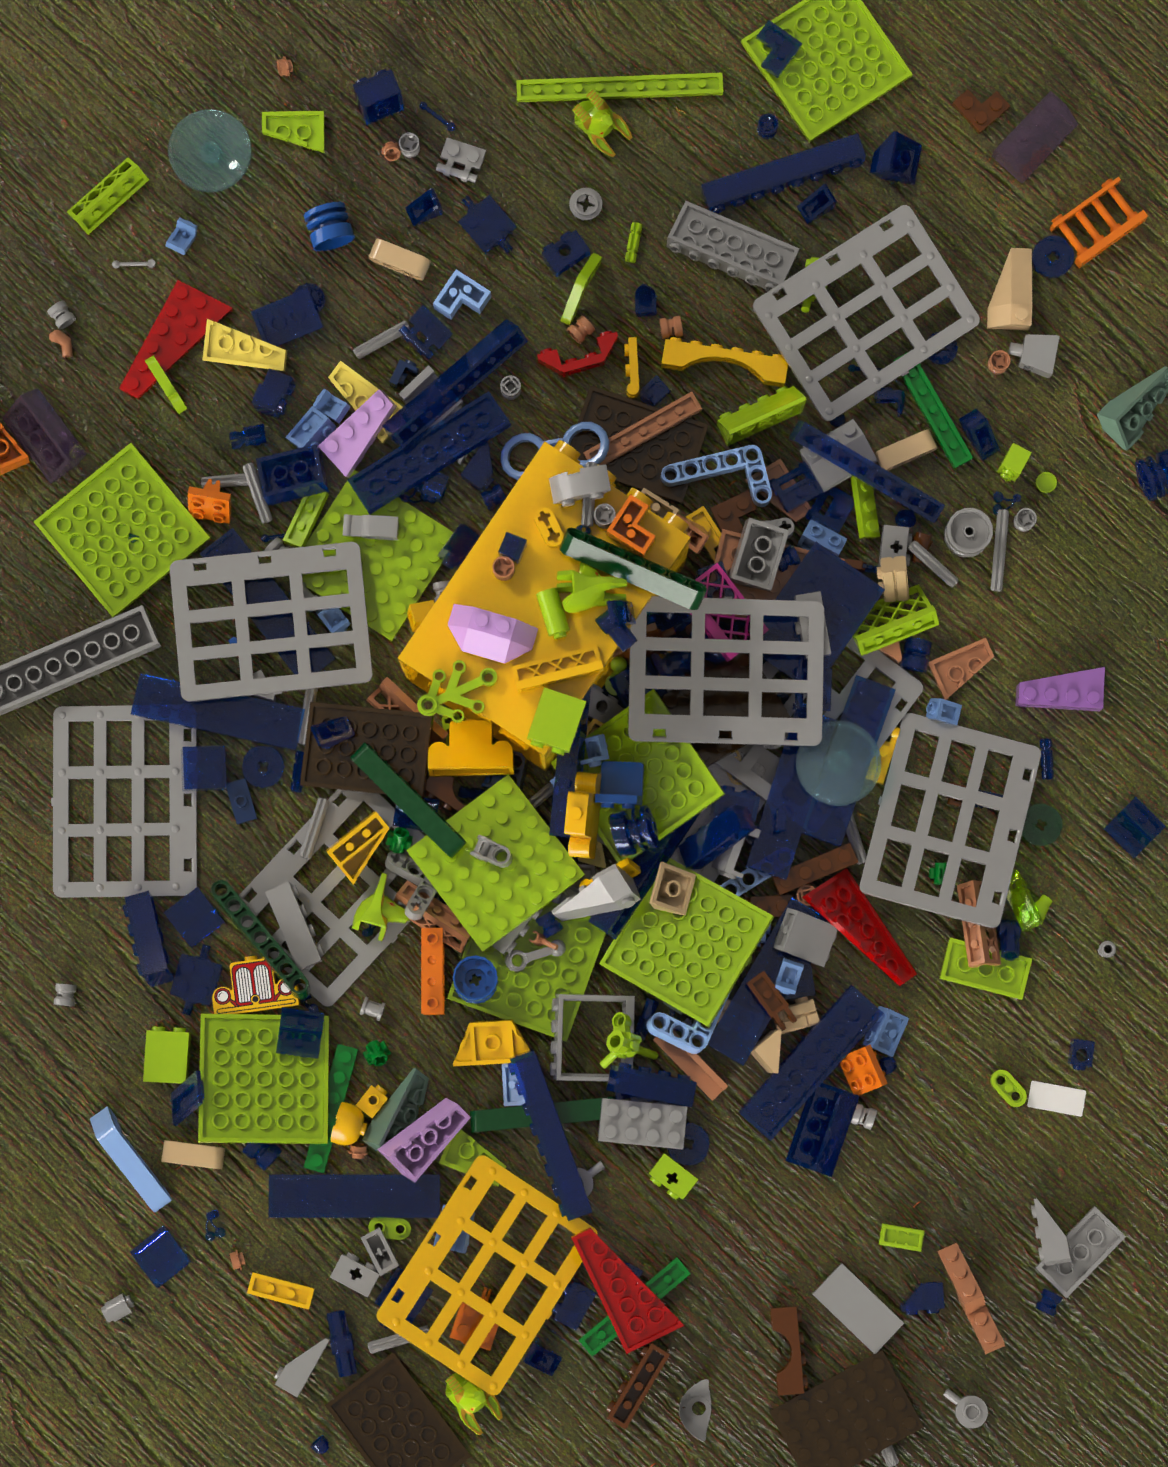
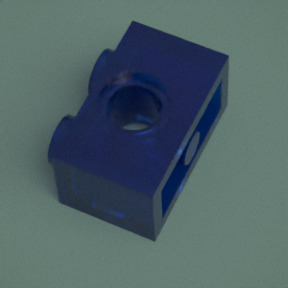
[542,230,590,277]

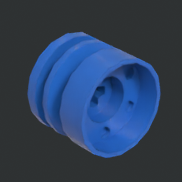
[303,202,355,251]
[453,955,498,1004]

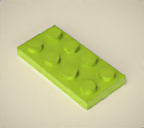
[939,938,1032,1000]

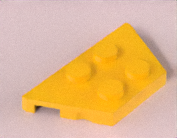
[453,1019,535,1067]

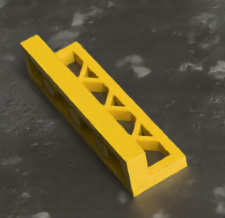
[511,645,604,693]

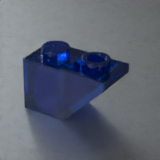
[900,1281,945,1315]

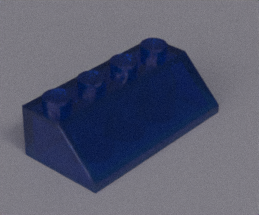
[786,1080,859,1177]

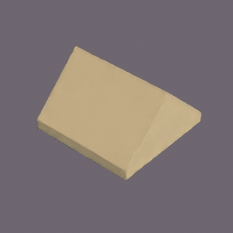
[649,862,696,916]
[748,1030,782,1073]

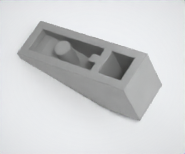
[274,1337,330,1397]

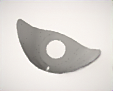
[679,1379,711,1441]

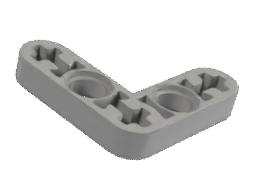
[385,851,437,920]

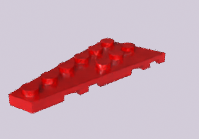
[119,280,233,399]
[802,868,917,986]
[571,1228,685,1354]

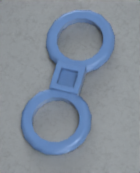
[501,422,609,480]

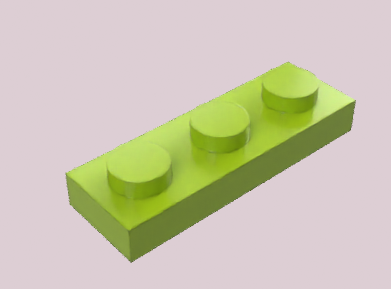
[850,475,880,539]
[283,485,329,548]

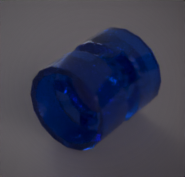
[900,637,932,672]
[242,1143,283,1171]

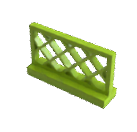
[842,584,939,656]

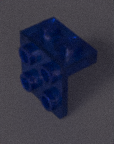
[437,524,480,571]

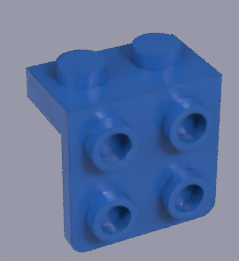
[595,761,644,809]

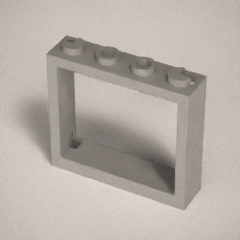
[550,994,635,1082]

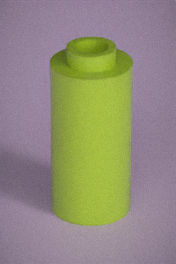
[536,588,570,639]

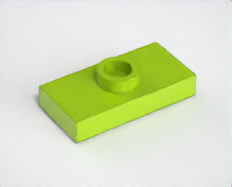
[879,1223,924,1252]

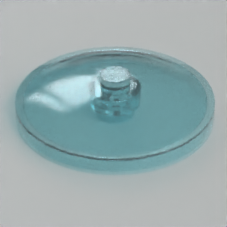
[168,109,252,192]
[796,721,881,806]

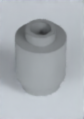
[101,1293,135,1323]

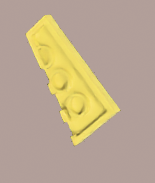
[202,319,288,371]
[328,361,408,444]

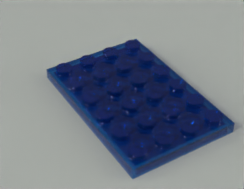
[747,542,885,680]

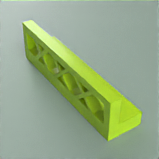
[67,157,149,235]

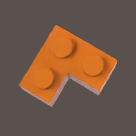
[606,494,656,558]

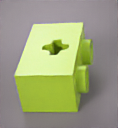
[997,443,1032,482]
[649,1153,698,1200]

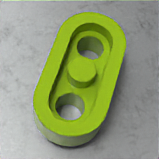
[990,1070,1027,1107]
[368,1216,411,1240]

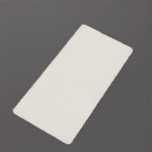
[1027,1081,1086,1117]

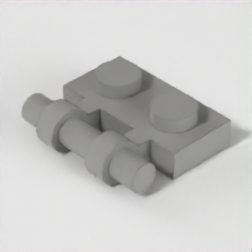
[436,138,486,183]

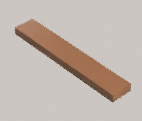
[583,392,702,465]

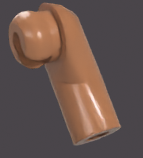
[49,330,73,358]

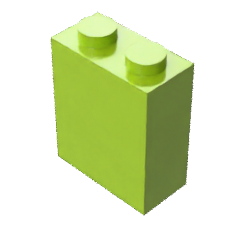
[527,687,586,756]
[143,1026,191,1084]

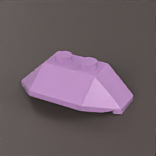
[448,604,538,664]

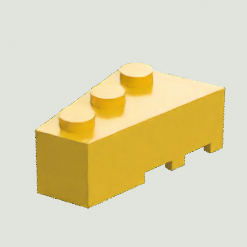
[326,811,390,885]

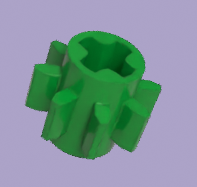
[386,827,413,854]
[929,863,947,885]
[363,1040,391,1066]

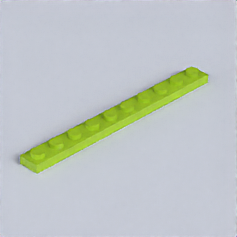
[516,73,723,102]

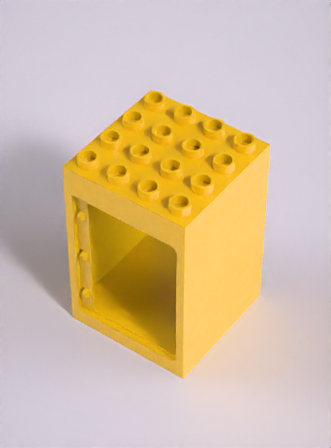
[398,440,691,772]

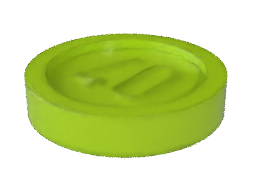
[1036,472,1057,493]

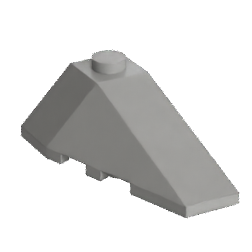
[552,864,641,921]

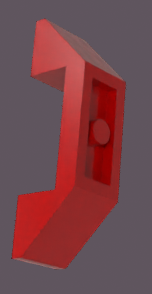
[537,331,618,377]

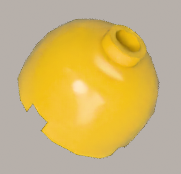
[331,1102,367,1146]

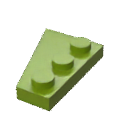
[262,111,325,153]
[439,1129,506,1187]

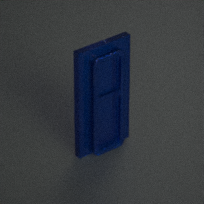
[171,1071,204,1126]

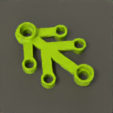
[417,660,497,723]

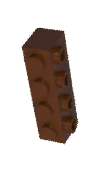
[606,1342,670,1430]

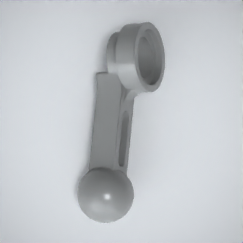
[505,940,566,972]

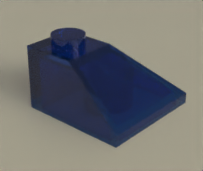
[870,131,922,185]

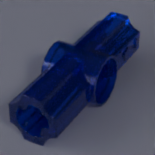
[326,1309,357,1377]

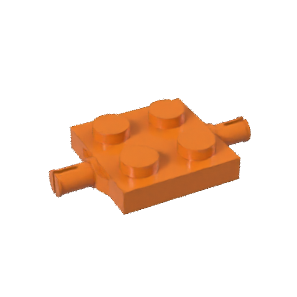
[449,1287,504,1351]

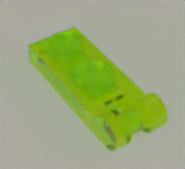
[1007,870,1043,932]

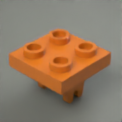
[188,479,231,524]
[837,1045,888,1097]

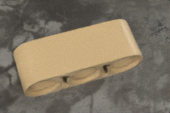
[368,239,431,281]
[874,429,938,472]
[161,1140,225,1169]

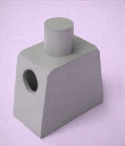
[1008,334,1060,378]

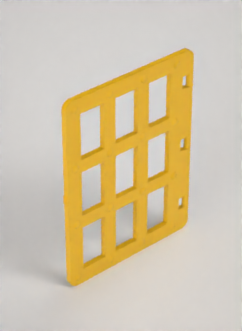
[376,1155,598,1396]

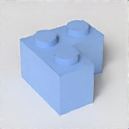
[433,269,491,320]

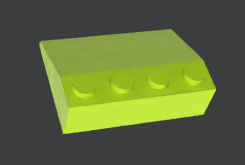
[717,386,807,446]

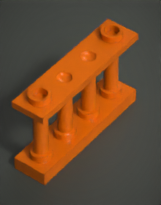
[1049,177,1148,268]
[421,928,445,1015]

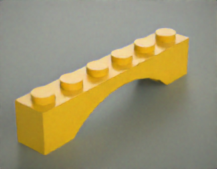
[661,337,788,387]

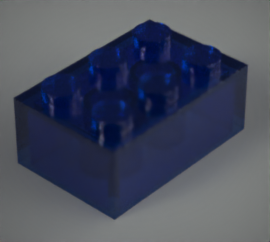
[353,69,404,125]
[256,444,329,506]

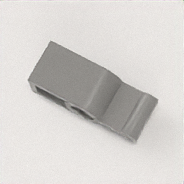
[343,514,399,541]

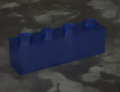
[678,804,756,869]
[606,1062,697,1107]

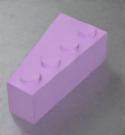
[318,389,397,478]
[377,1098,471,1182]

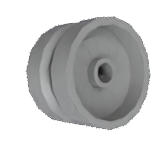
[944,508,993,557]

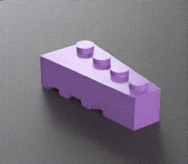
[1015,667,1105,711]

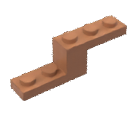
[937,1243,1005,1354]

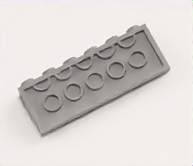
[666,201,800,295]

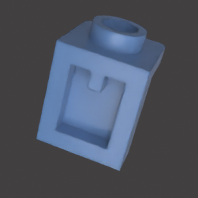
[926,698,962,725]

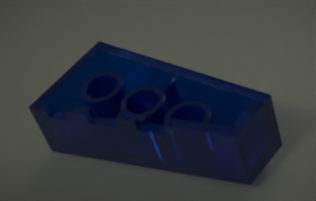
[123,891,175,987]

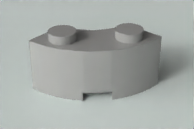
[549,465,611,507]

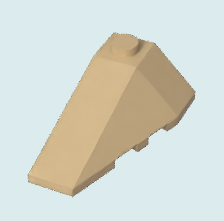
[987,248,1032,331]

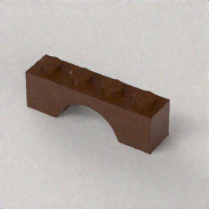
[425,776,466,813]
[771,843,858,896]
[770,1305,808,1396]

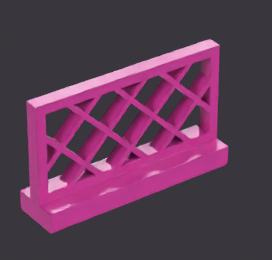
[690,563,769,662]

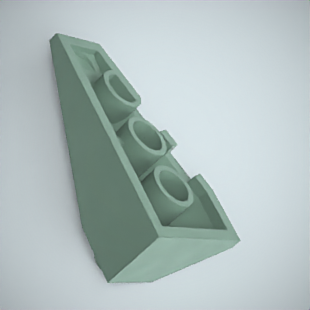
[1097,366,1168,451]
[362,1068,429,1151]

